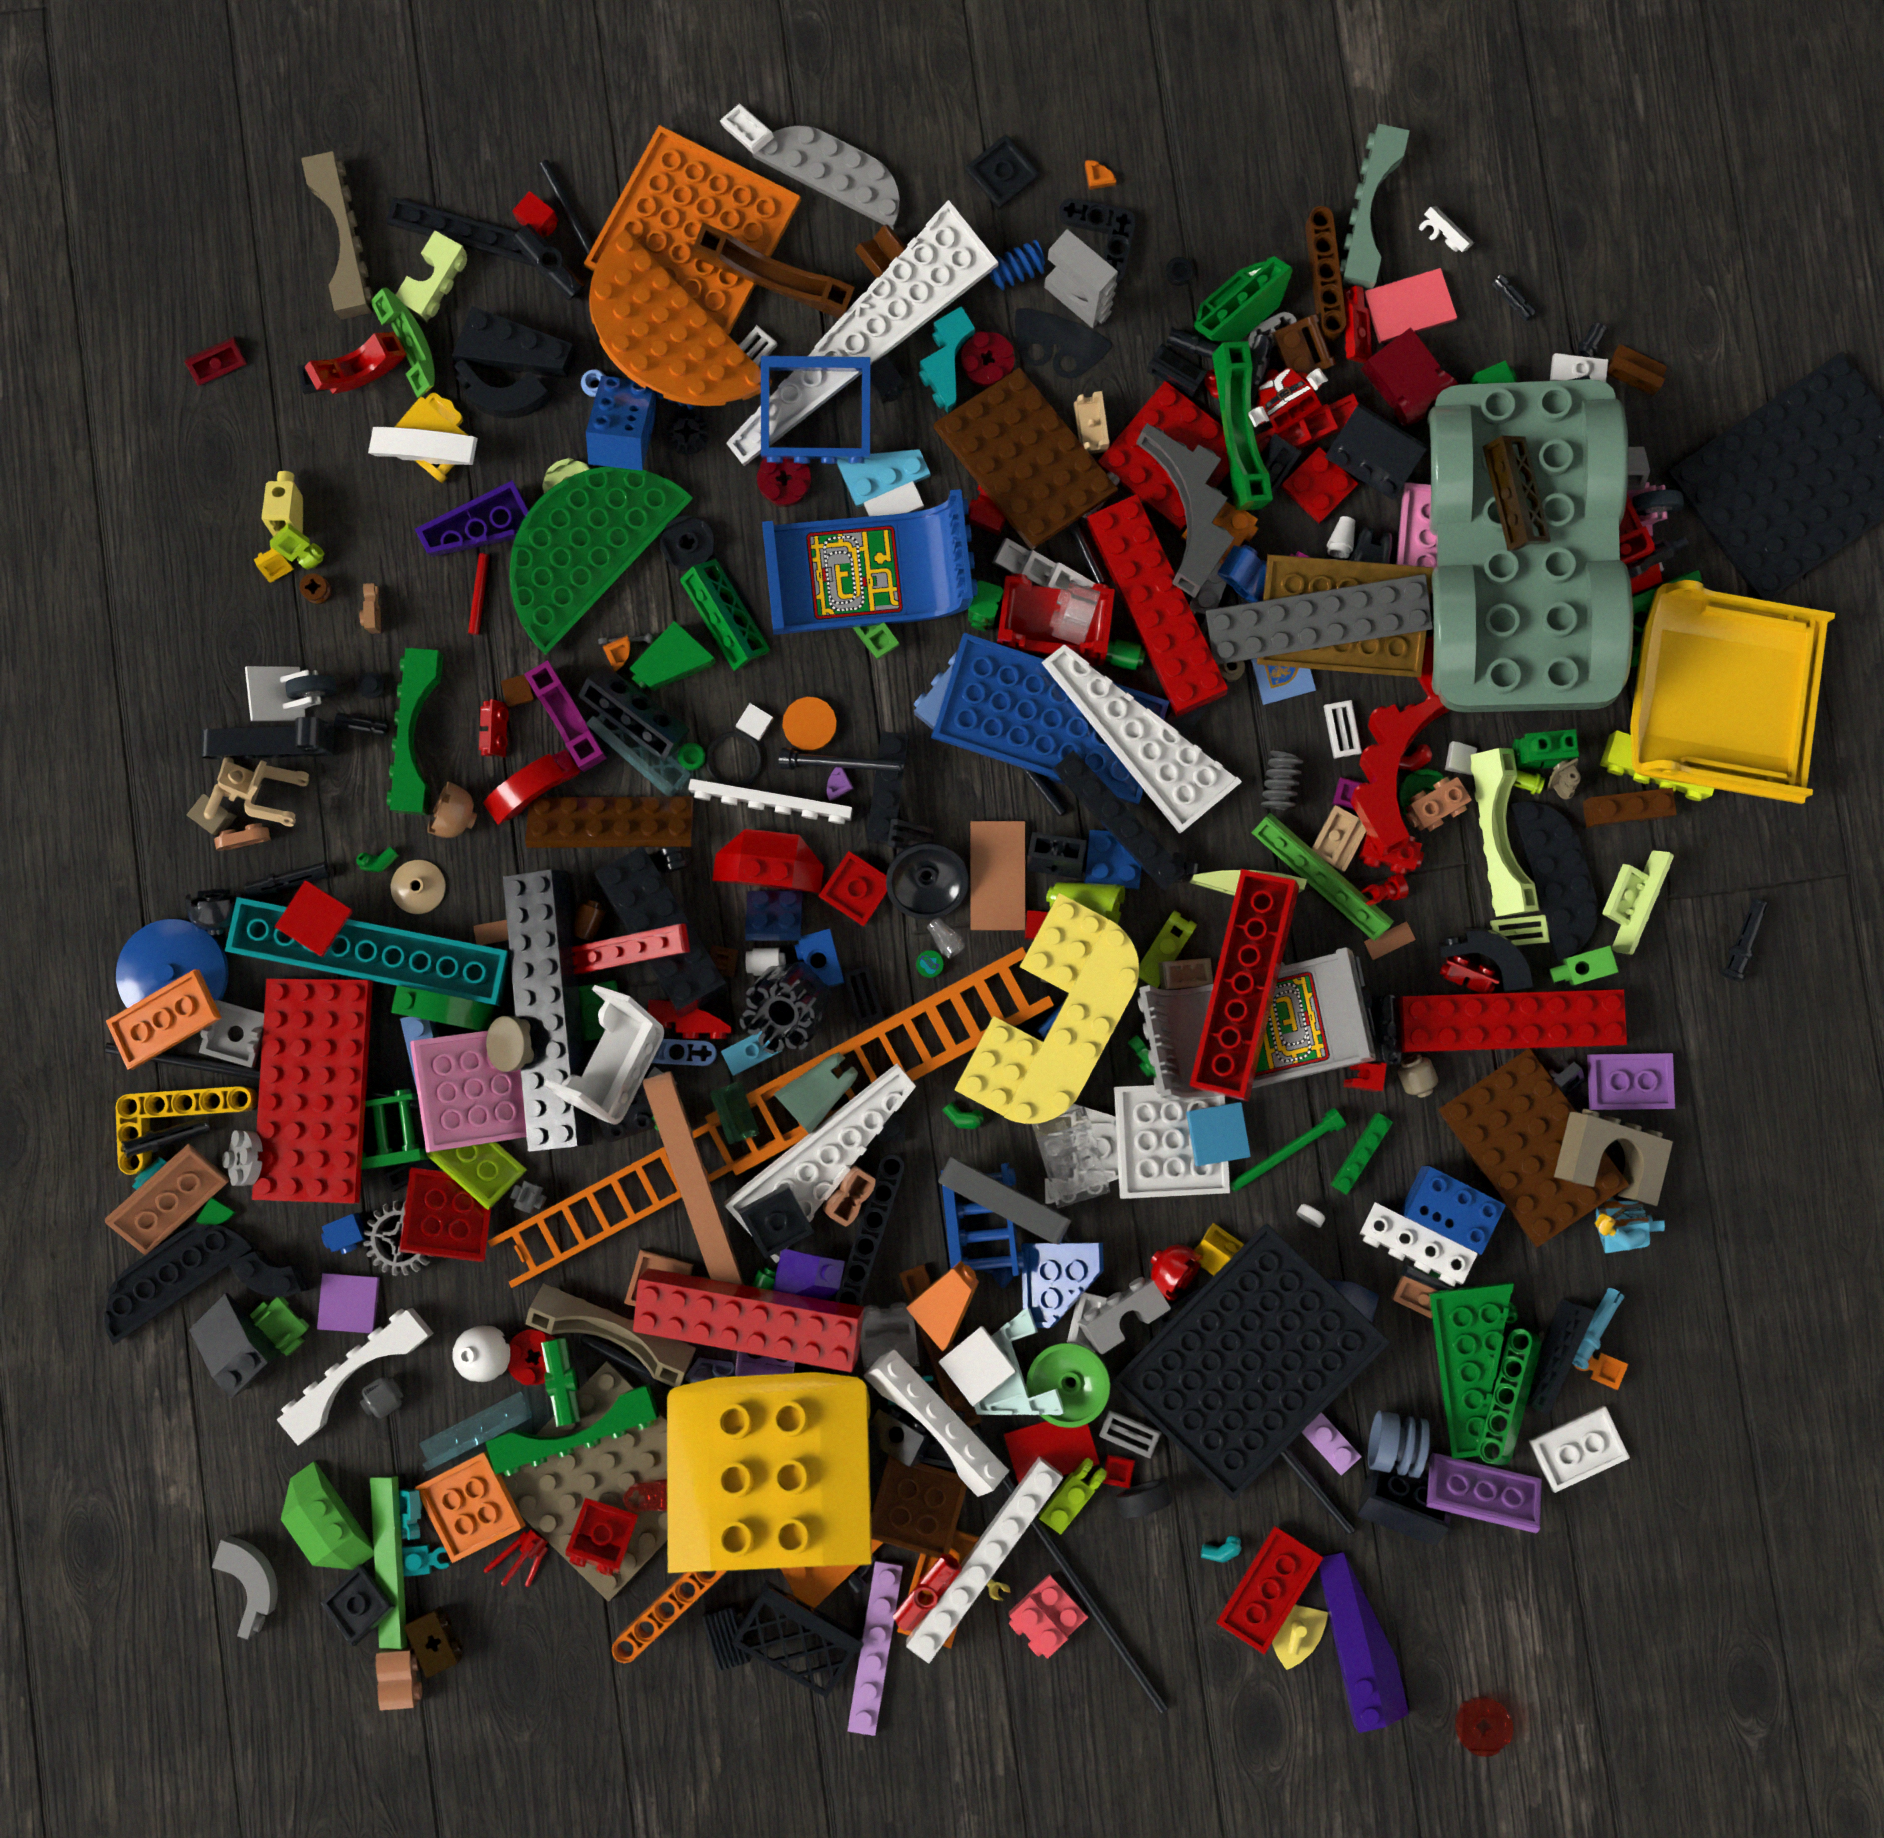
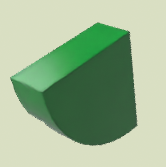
[196,1197,236,1225]

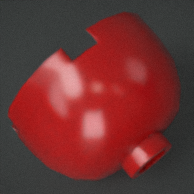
[1150,1244,1203,1301]

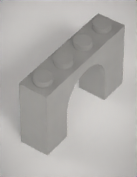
[1044,229,1118,328]

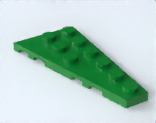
[1428,1281,1514,1459]

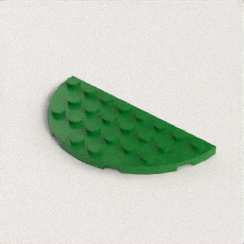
[509,467,693,655]

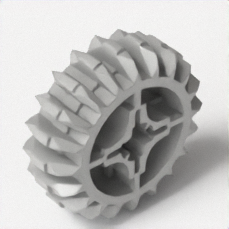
[364,1200,433,1275]

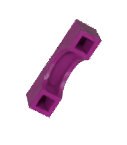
[524,660,607,772]

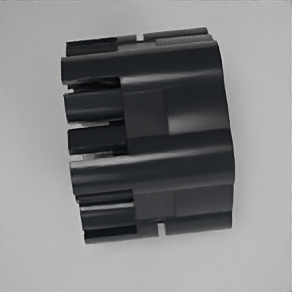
[740,962,832,1054]

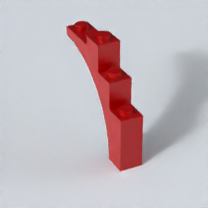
[1350,693,1451,857]

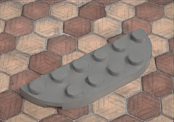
[752,126,899,229]

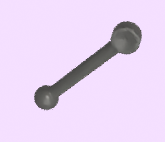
[598,633,655,646]

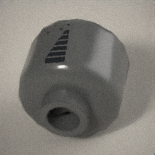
[360,1376,404,1418]

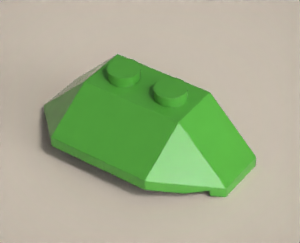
[281,1461,374,1570]

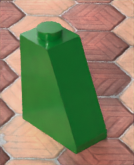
[629,621,716,691]

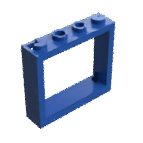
[761,356,870,464]

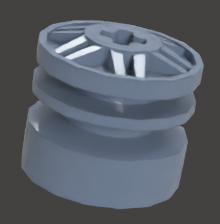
[1368,1410,1430,1478]

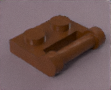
[1271,313,1337,374]

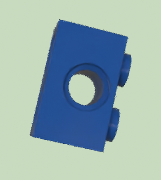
[795,929,845,987]

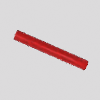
[468,553,490,635]

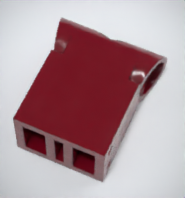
[1361,327,1459,430]

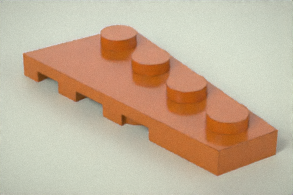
[780,1513,883,1608]

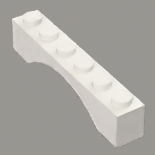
[277,1308,433,1445]
[863,1349,1009,1497]

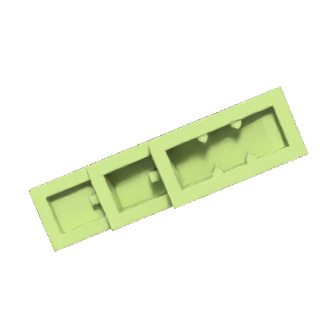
[1190,870,1307,896]

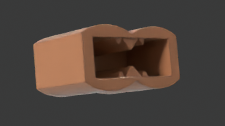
[823,1164,876,1227]
[376,1646,422,1710]

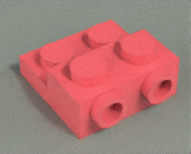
[1009,1574,1088,1659]

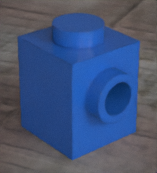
[321,1213,369,1255]

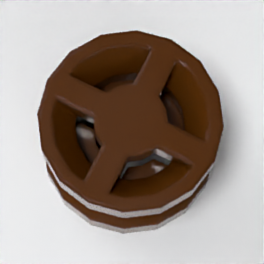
[299,573,332,604]

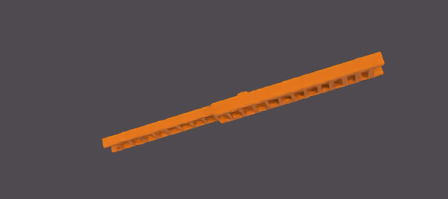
[488,947,1054,1288]

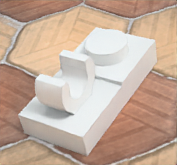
[1419,206,1474,252]

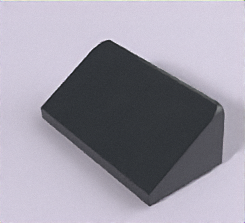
[1260,434,1302,495]

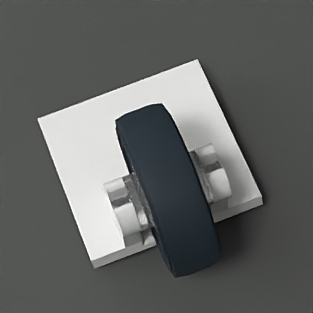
[245,666,336,721]

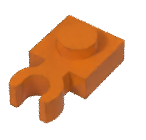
[1574,1353,1628,1390]

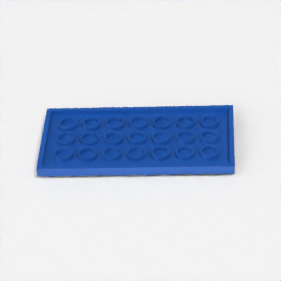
[931,633,1169,805]

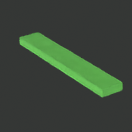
[1252,813,1394,941]
[370,1476,407,1649]

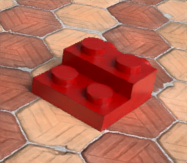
[565,1497,639,1576]

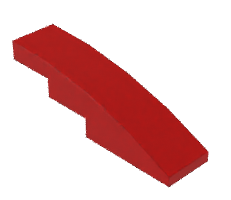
[1255,393,1359,454]

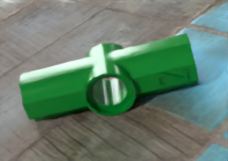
[541,1337,581,1426]

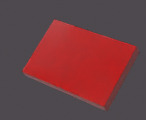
[1004,1420,1100,1483]

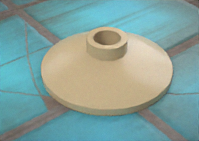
[391,860,446,914]

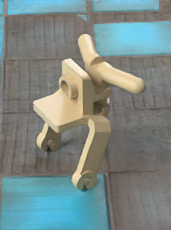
[204,757,309,826]

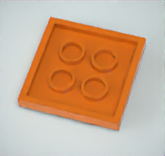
[415,1450,526,1563]

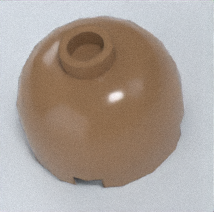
[427,782,477,838]

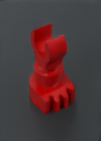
[1361,874,1409,906]

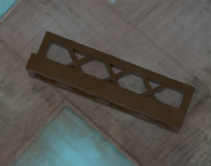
[1482,435,1551,551]

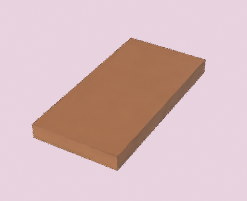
[970,821,1025,931]
[105,1143,229,1255]

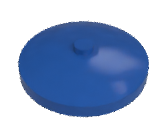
[116,919,229,1008]

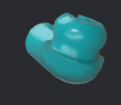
[1201,1535,1242,1563]

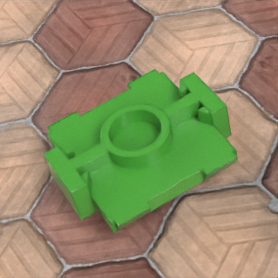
[249,1296,309,1356]

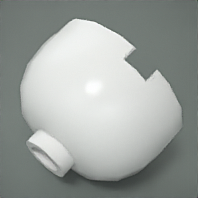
[452,1325,510,1382]

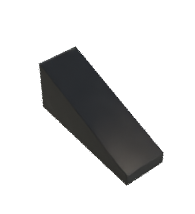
[383,1159,439,1193]

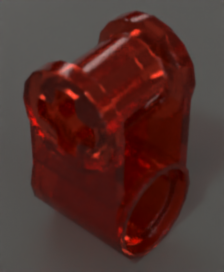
[623,1479,668,1512]

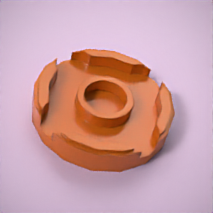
[782,697,837,752]

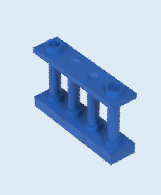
[941,1163,1025,1276]

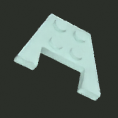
[974,1308,1065,1415]

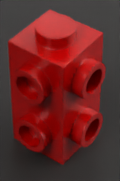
[1357,831,1424,875]

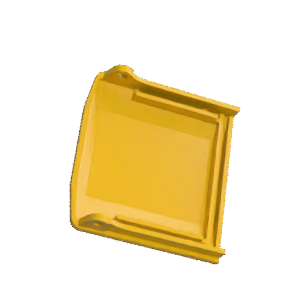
[1630,580,1835,804]
[667,1372,872,1573]

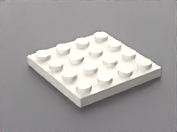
[1114,1085,1230,1199]

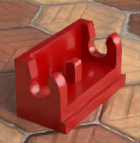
[1343,1062,1387,1092]

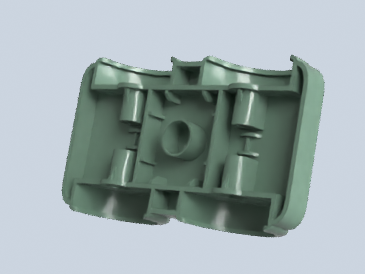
[1427,379,1633,712]

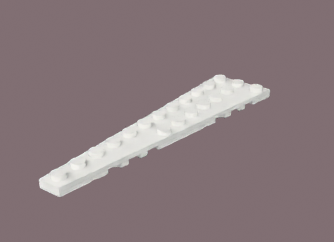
[727,200,999,466]

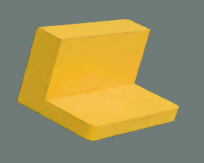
[1194,1223,1244,1276]

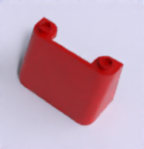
[997,573,1115,666]

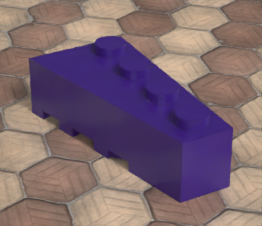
[415,480,529,557]

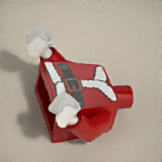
[1248,368,1328,434]

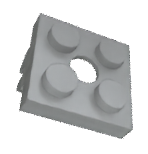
[199,1000,264,1068]

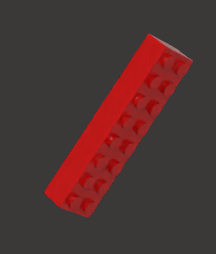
[1087,494,1228,717]
[1189,869,1300,1102]
[1397,989,1627,1053]
[633,1268,865,1372]

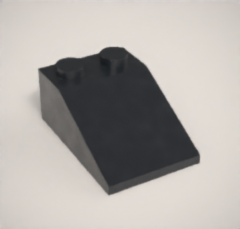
[189,1292,283,1398]

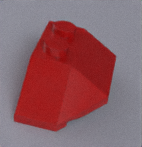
[712,829,824,894]

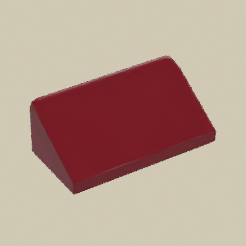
[184,336,247,386]

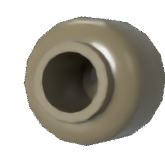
[1398,1054,1439,1098]

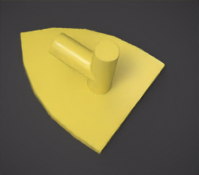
[1272,1604,1328,1670]

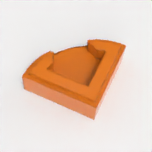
[1085,160,1116,190]
[603,635,630,671]

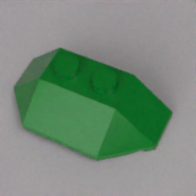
[1194,256,1292,341]

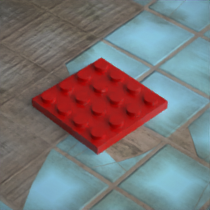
[1097,381,1230,531]

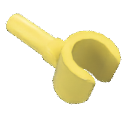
[986,1579,1010,1601]

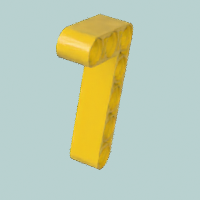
[116,1087,259,1175]

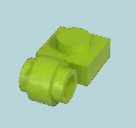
[270,523,324,570]

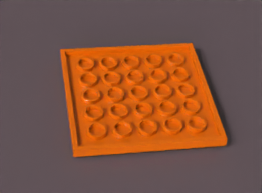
[584,125,801,336]

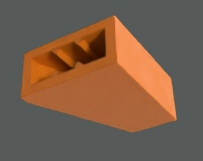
[906,1261,979,1351]

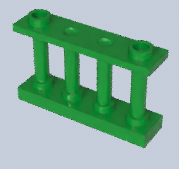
[361,1089,430,1170]

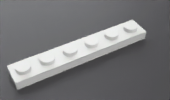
[688,779,853,824]

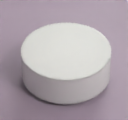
[1296,1204,1325,1228]

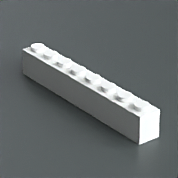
[906,1456,1063,1663]

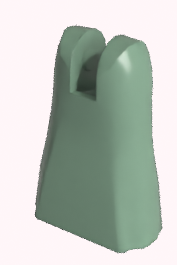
[774,1052,858,1134]

